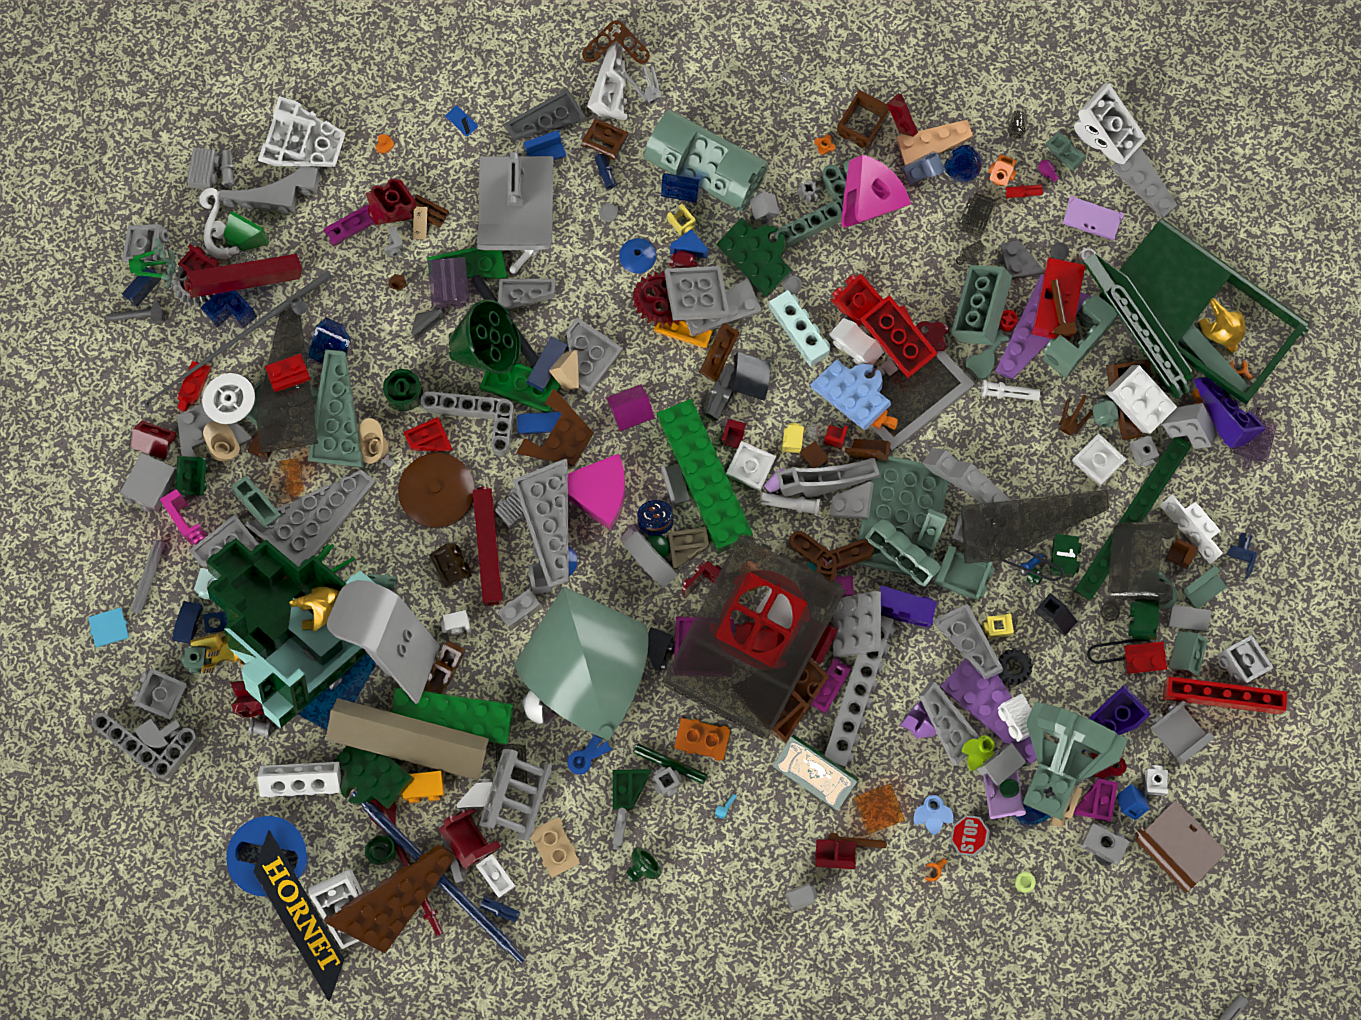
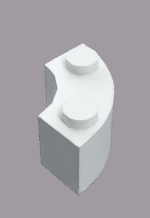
[829,318,884,365]

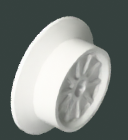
[202,373,255,424]

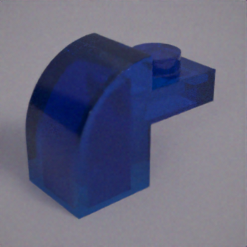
[1011,798,1051,827]

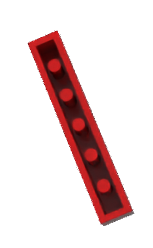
[1163,676,1288,715]

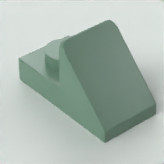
[916,509,948,551]

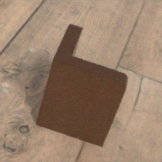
[799,441,829,468]
[1166,538,1198,569]

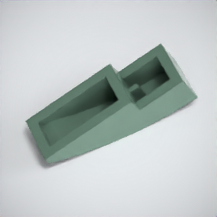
[231,476,281,527]

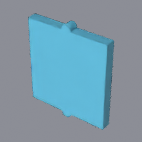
[88,607,129,648]

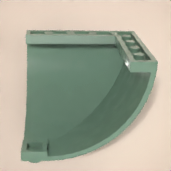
[514,586,648,740]

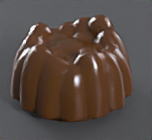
[388,274,406,290]

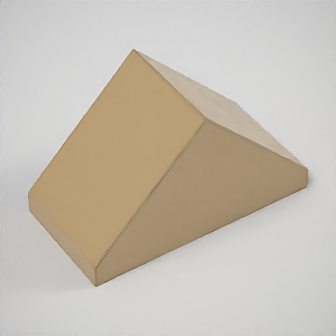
[549,350,579,391]

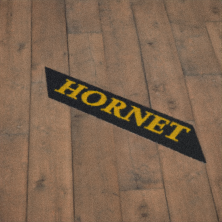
[254,830,344,1002]

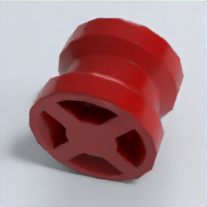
[998,310,1018,332]

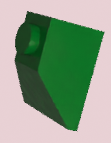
[223,211,270,251]

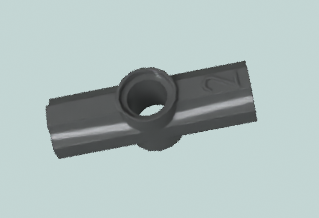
[703,363,734,421]

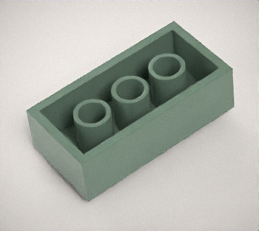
[951,265,1012,345]

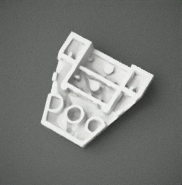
[258,96,345,167]

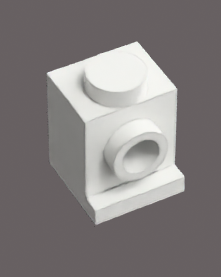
[441,610,471,635]
[1144,765,1168,796]

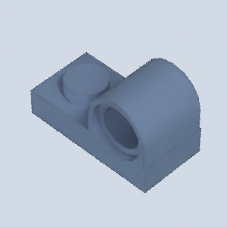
[901,151,945,185]

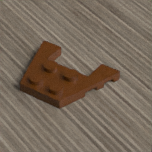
[516,389,594,466]

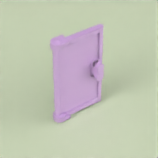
[1062,195,1124,241]
[983,770,1026,819]

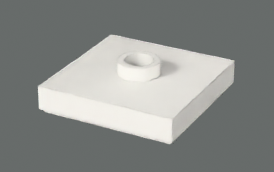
[1072,433,1127,487]
[726,441,776,491]

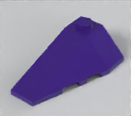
[1194,377,1266,448]

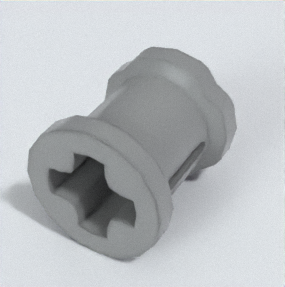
[248,717,273,738]

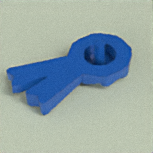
[567,735,612,775]

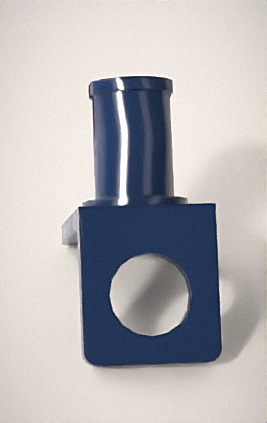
[1226,533,1257,579]
[203,611,228,633]

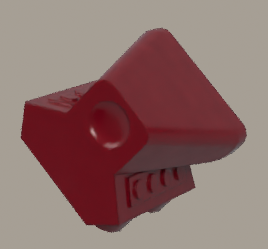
[366,178,417,225]
[230,681,265,718]

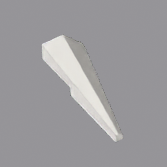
[587,29,627,120]

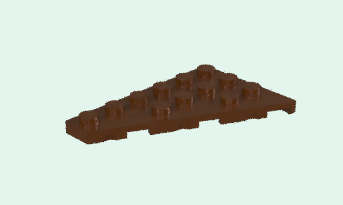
[324,844,456,953]

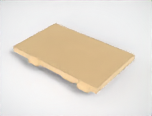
[530,817,580,878]

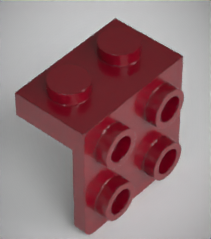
[682,561,725,599]

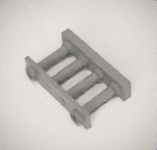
[479,749,552,841]

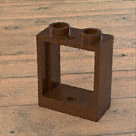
[837,90,890,149]

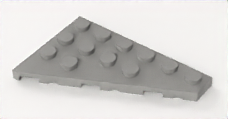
[245,470,377,567]

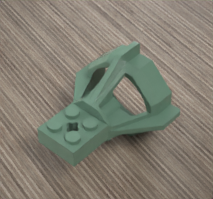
[1023,702,1128,821]

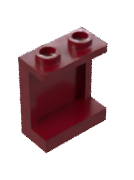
[439,808,501,869]

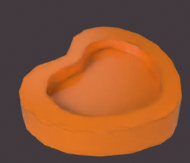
[376,134,394,154]

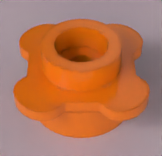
[814,135,835,155]

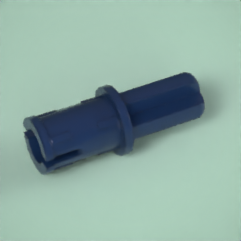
[595,154,617,190]
[480,896,520,922]

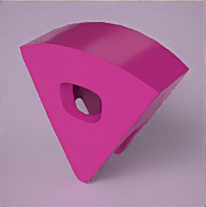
[841,155,911,228]
[568,454,626,531]

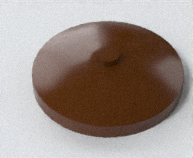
[398,453,475,528]

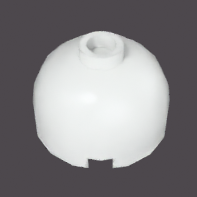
[522,690,555,725]

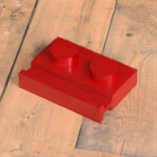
[265,354,311,392]
[1124,641,1167,674]

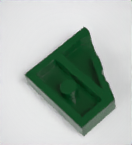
[613,769,651,810]

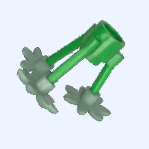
[129,238,177,288]

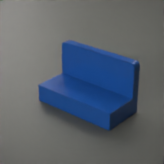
[523,130,566,161]

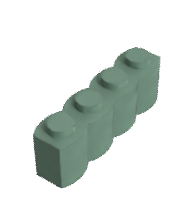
[866,519,941,586]

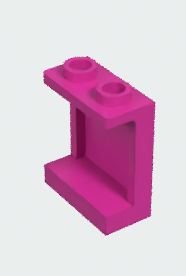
[160,489,208,545]

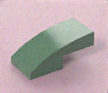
[1046,131,1086,171]

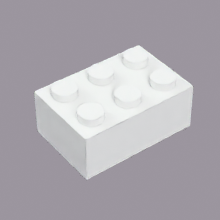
[1105,365,1177,434]

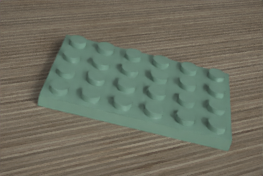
[856,456,949,576]

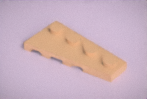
[896,119,972,166]

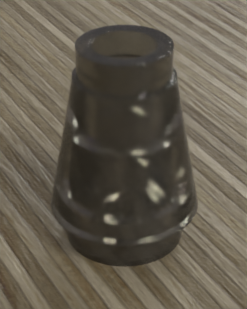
[1007,110,1026,139]

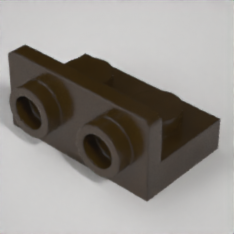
[429,543,472,588]

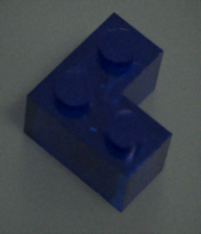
[200,290,257,328]

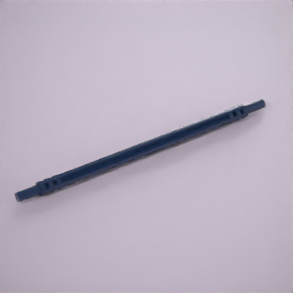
[351,790,526,964]

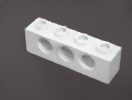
[257,762,341,797]

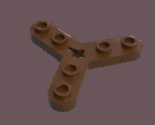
[789,531,875,608]

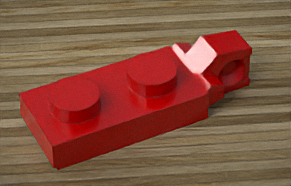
[177,361,211,412]

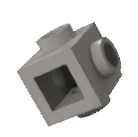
[652,767,682,797]

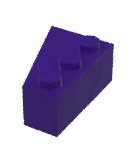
[879,585,937,628]

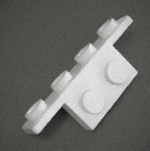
[1160,495,1223,564]

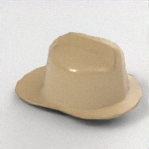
[358,418,389,464]
[203,421,240,463]

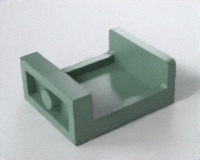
[934,545,994,601]

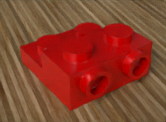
[830,273,883,327]

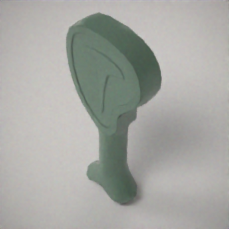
[965,329,1010,380]

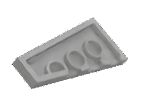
[685,278,762,337]
[919,681,979,766]

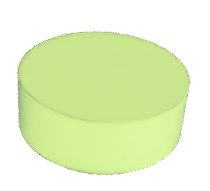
[1015,872,1036,893]

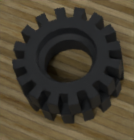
[998,648,1033,685]

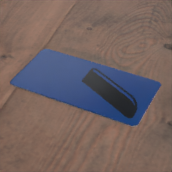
[445,105,479,137]

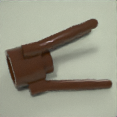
[1059,395,1093,436]

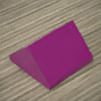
[606,384,655,432]

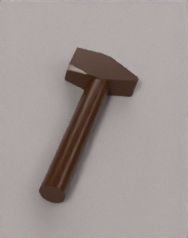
[1051,279,1077,336]

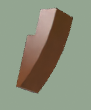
[423,641,466,693]

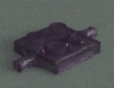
[1229,407,1277,470]

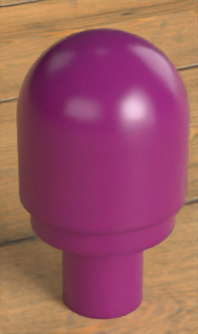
[1038,159,1060,183]

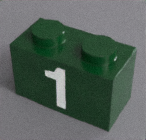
[1049,533,1082,578]

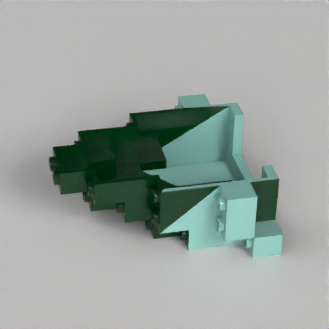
[206,538,374,728]

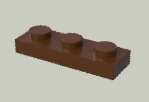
[699,323,739,382]

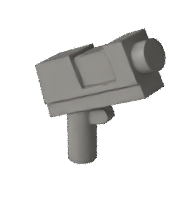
[612,808,628,850]

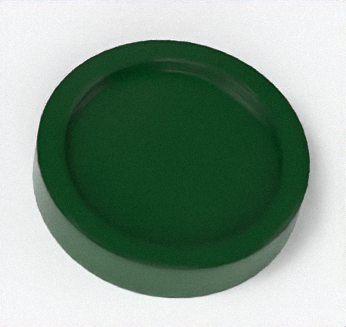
[999,779,1020,798]

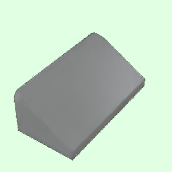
[1168,605,1211,632]

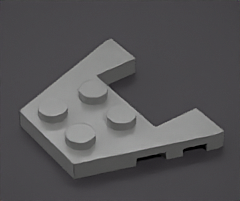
[177,403,253,457]

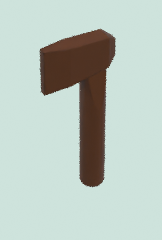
[828,833,887,849]

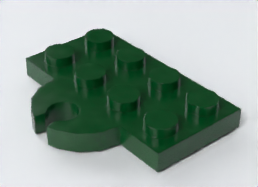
[716,218,793,297]
[333,746,414,809]

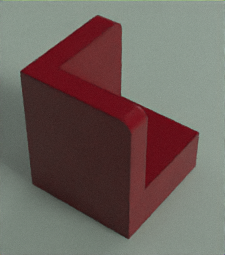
[722,419,746,449]

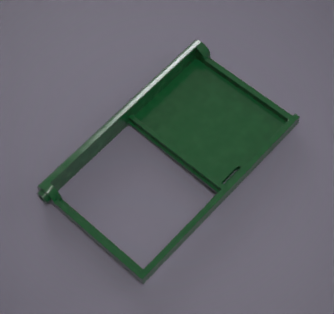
[1099,218,1310,405]

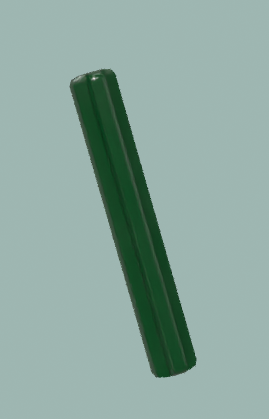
[633,744,707,784]

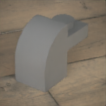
[135,719,184,750]

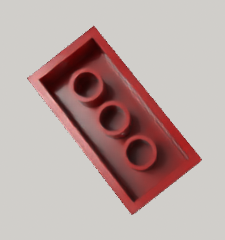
[860,295,938,379]

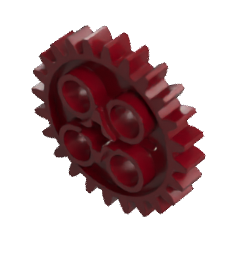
[632,271,684,328]

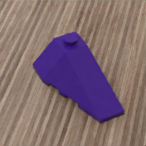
[1082,684,1151,753]

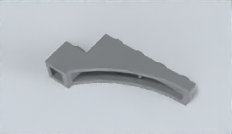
[219,166,321,214]
[923,448,1020,524]
[776,457,880,499]

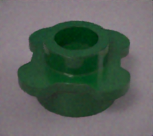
[1026,568,1043,588]

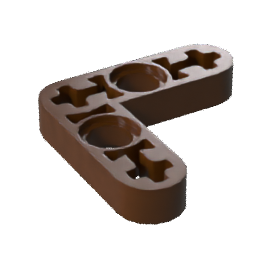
[582,20,650,64]

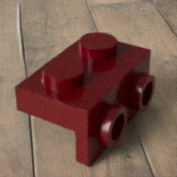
[886,93,918,137]
[178,244,220,273]

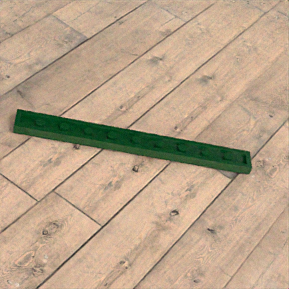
[1074,437,1192,601]

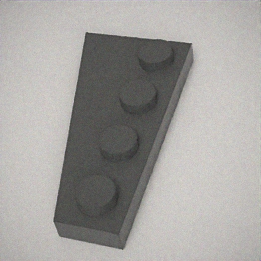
[504,89,586,141]

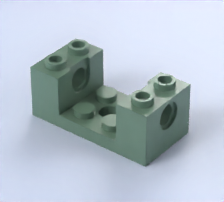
[1043,293,1118,378]

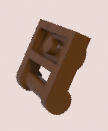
[581,118,628,161]

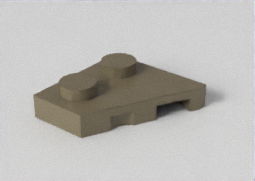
[668,527,709,570]

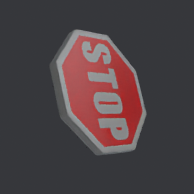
[950,815,990,857]

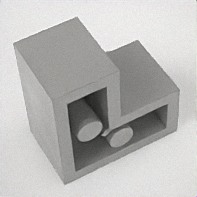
[1162,403,1218,449]

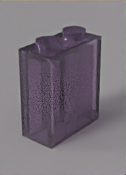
[427,257,470,309]

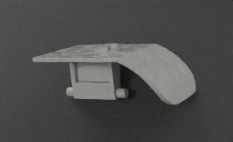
[477,152,553,250]
[327,580,440,704]

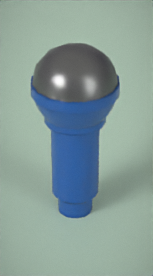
[1018,553,1043,576]

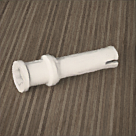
[981,380,1040,401]
[761,492,820,516]

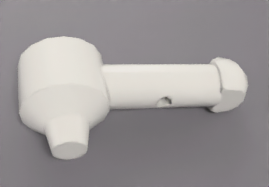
[509,250,539,274]

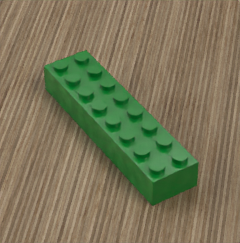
[657,398,753,554]

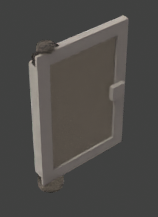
[866,331,979,452]

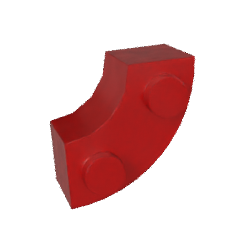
[734,622,788,658]

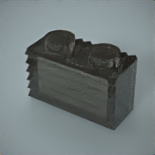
[959,193,996,238]

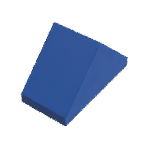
[670,229,708,258]

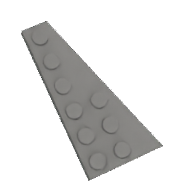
[513,459,569,588]

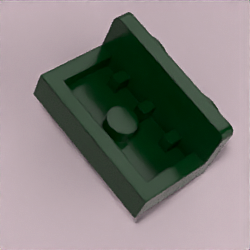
[175,456,208,496]

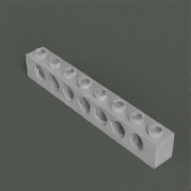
[825,615,896,769]

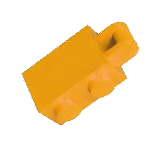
[400,771,445,804]

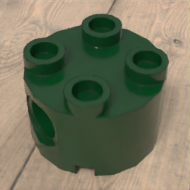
[383,369,423,411]
[1128,600,1159,640]

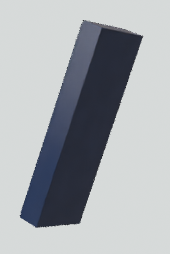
[526,336,568,392]

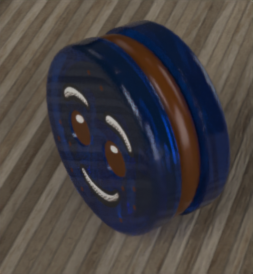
[637,500,674,536]

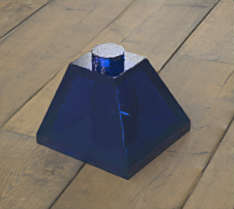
[308,317,351,364]

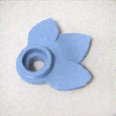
[913,795,953,835]

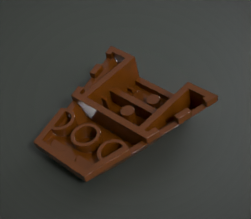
[731,648,829,744]

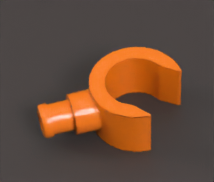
[1229,360,1253,381]
[925,858,948,882]

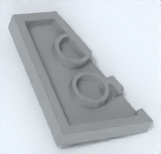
[498,279,556,310]

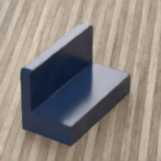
[122,267,161,307]

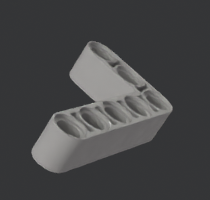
[421,391,515,457]
[92,713,199,780]

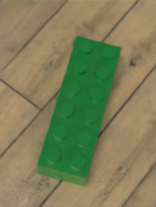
[392,687,515,744]

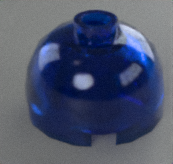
[944,145,983,183]

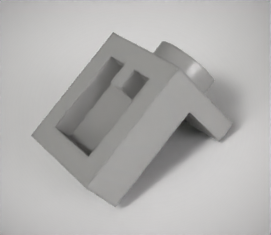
[384,225,405,257]

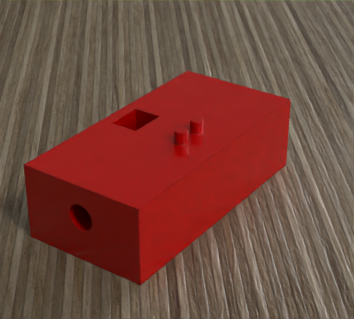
[1031,257,1085,341]

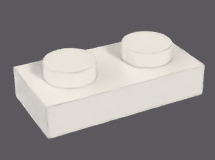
[476,854,516,899]

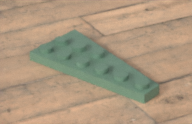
[307,350,364,468]

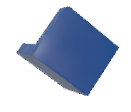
[1117,784,1150,820]

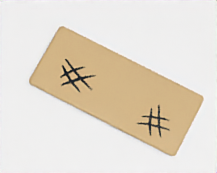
[413,207,427,239]

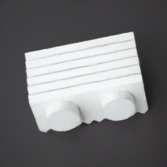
[998,694,1032,742]

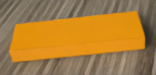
[654,320,713,349]

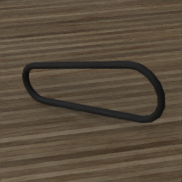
[998,544,1064,581]

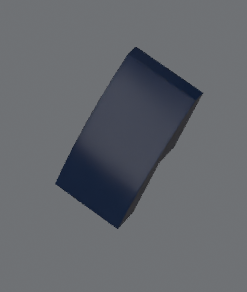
[172,601,204,644]

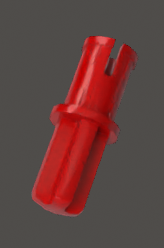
[1005,184,1043,199]

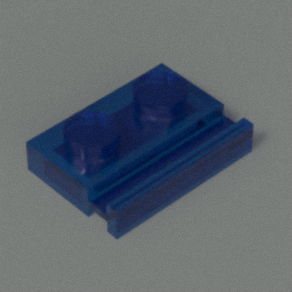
[661,173,700,203]

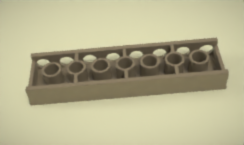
[326,698,489,780]

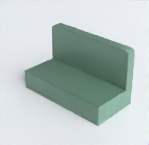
[1182,565,1226,608]
[1169,632,1208,677]

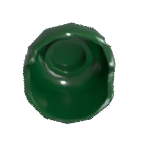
[645,533,670,559]
[365,835,395,865]

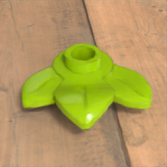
[962,735,995,771]

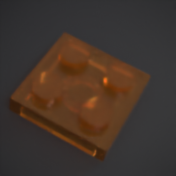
[853,783,905,835]

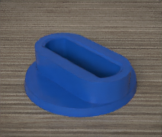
[226,816,309,897]

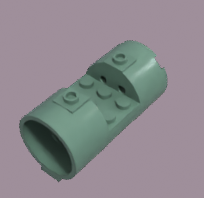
[644,110,769,212]

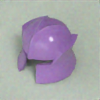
[899,699,937,740]

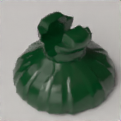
[627,846,662,882]

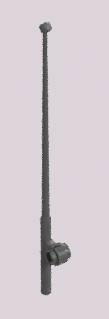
[141,271,332,408]

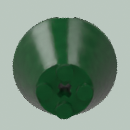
[449,300,521,374]

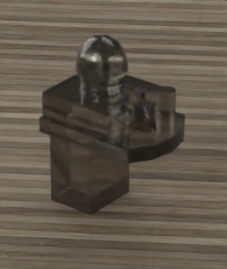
[955,240,985,268]

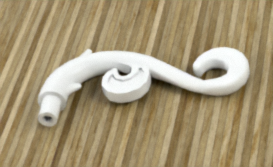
[199,188,239,259]

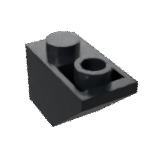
[1035,593,1078,636]
[647,627,675,674]

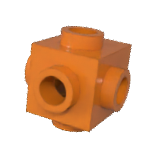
[988,154,1017,186]

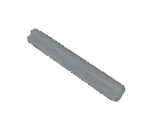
[130,540,165,614]

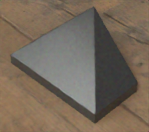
[411,309,445,341]

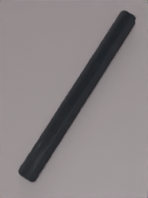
[471,275,539,367]

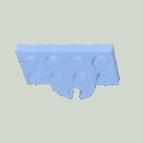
[810,359,891,430]

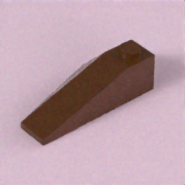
[1106,359,1152,440]

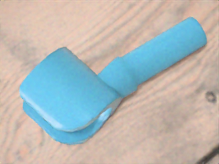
[715,794,737,819]

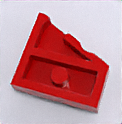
[403,417,453,452]

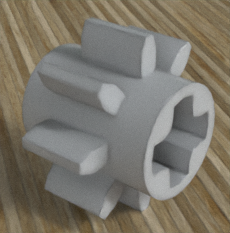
[797,179,820,204]

